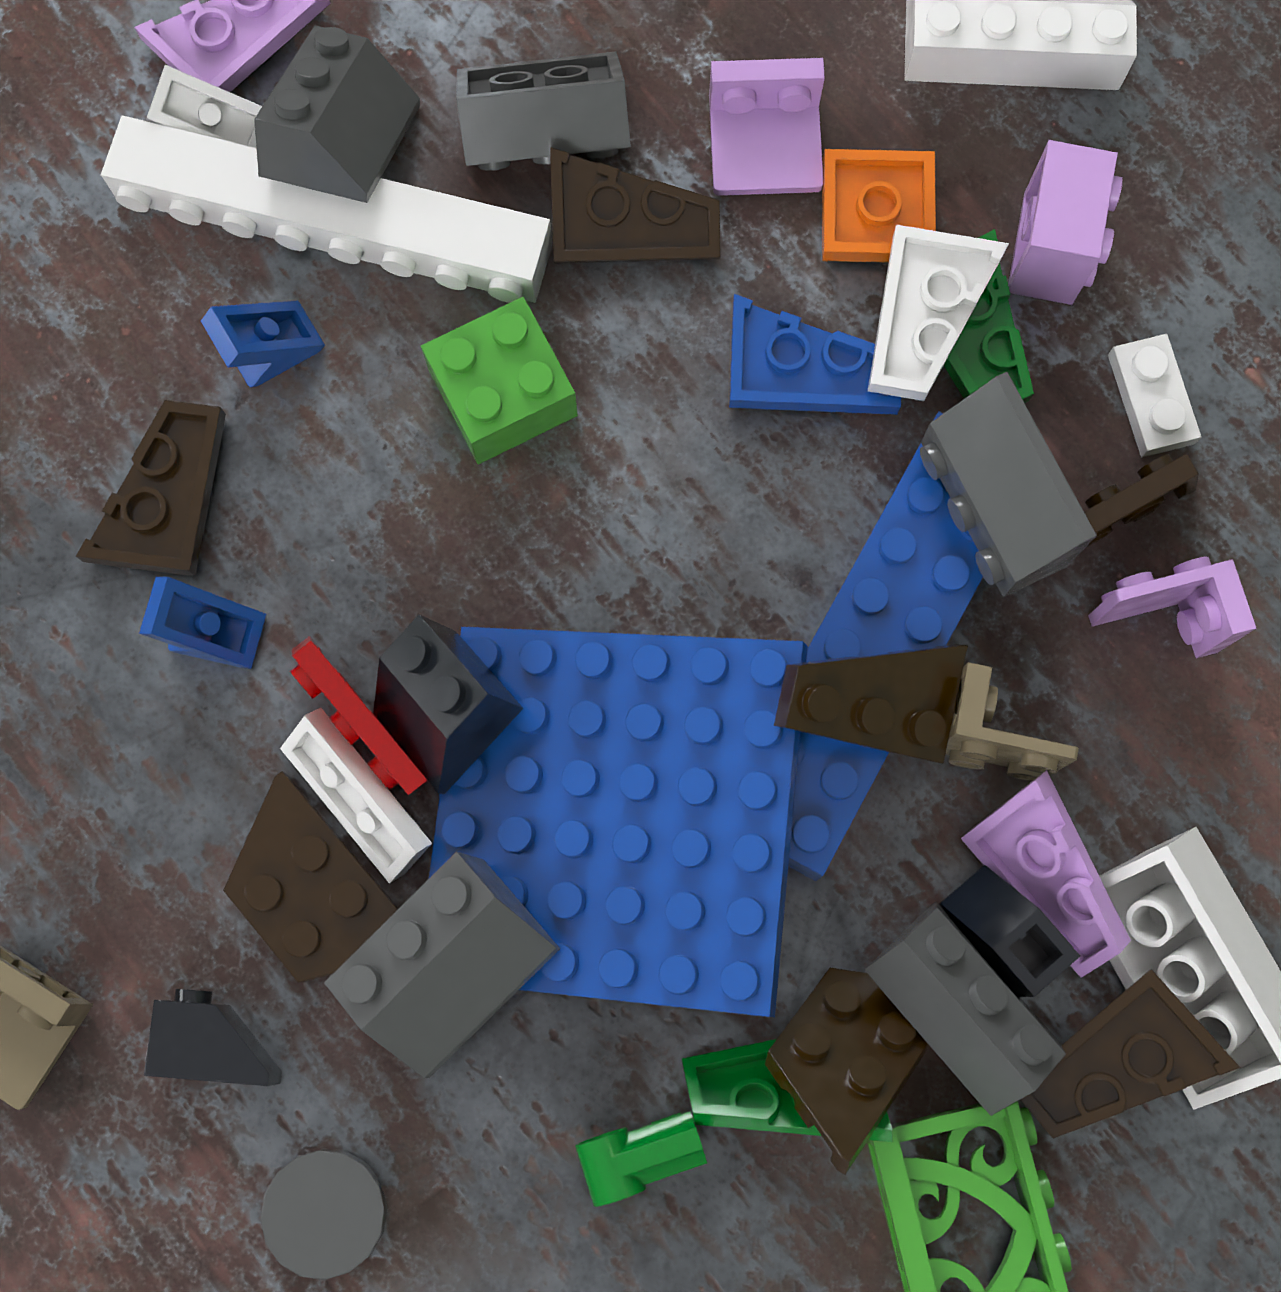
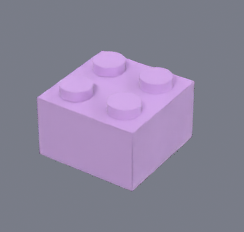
[1008,140,1122,305]

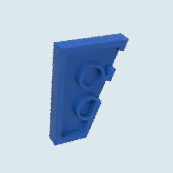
[729,294,901,415]

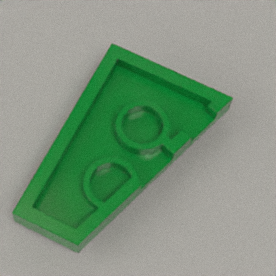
[943,229,1034,403]
[682,1039,893,1142]

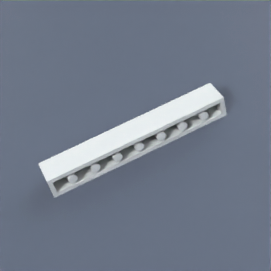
[101,116,553,303]

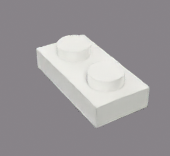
[146,65,262,148]
[1108,334,1201,458]

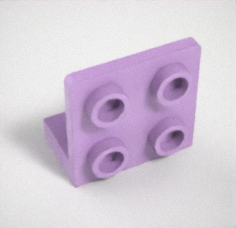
[709,58,824,196]
[1088,557,1256,658]

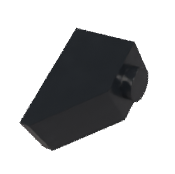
[144,988,282,1086]

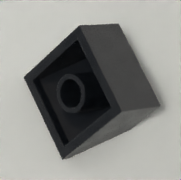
[373,614,523,794]

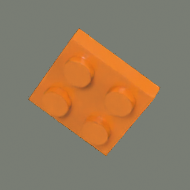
[822,149,936,262]

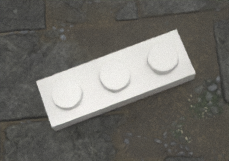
[280,708,432,884]

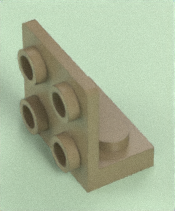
[946,662,1079,781]
[0,945,94,1110]

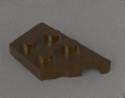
[223,771,399,983]
[765,967,930,1175]

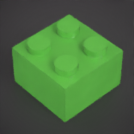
[421,296,578,465]

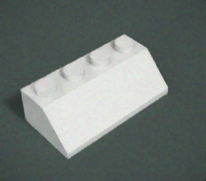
[905,0,1137,90]
[1099,827,1281,1109]

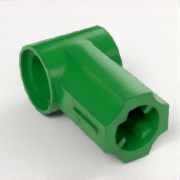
[575,1110,707,1207]

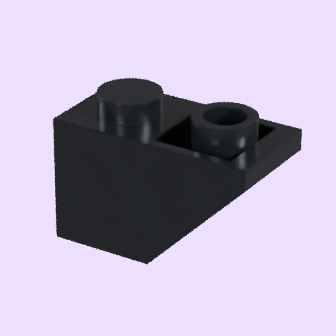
[939,865,1080,997]

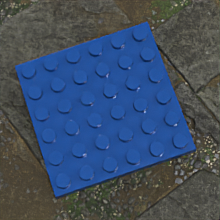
[429,627,808,1018]

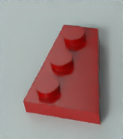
[290,636,427,795]

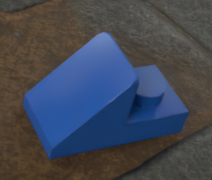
[201,301,325,387]
[139,577,267,669]

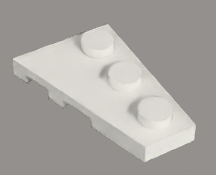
[868,225,1009,401]

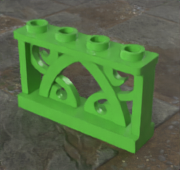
[867,1101,1072,1292]

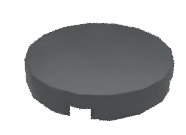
[260,1149,388,1280]

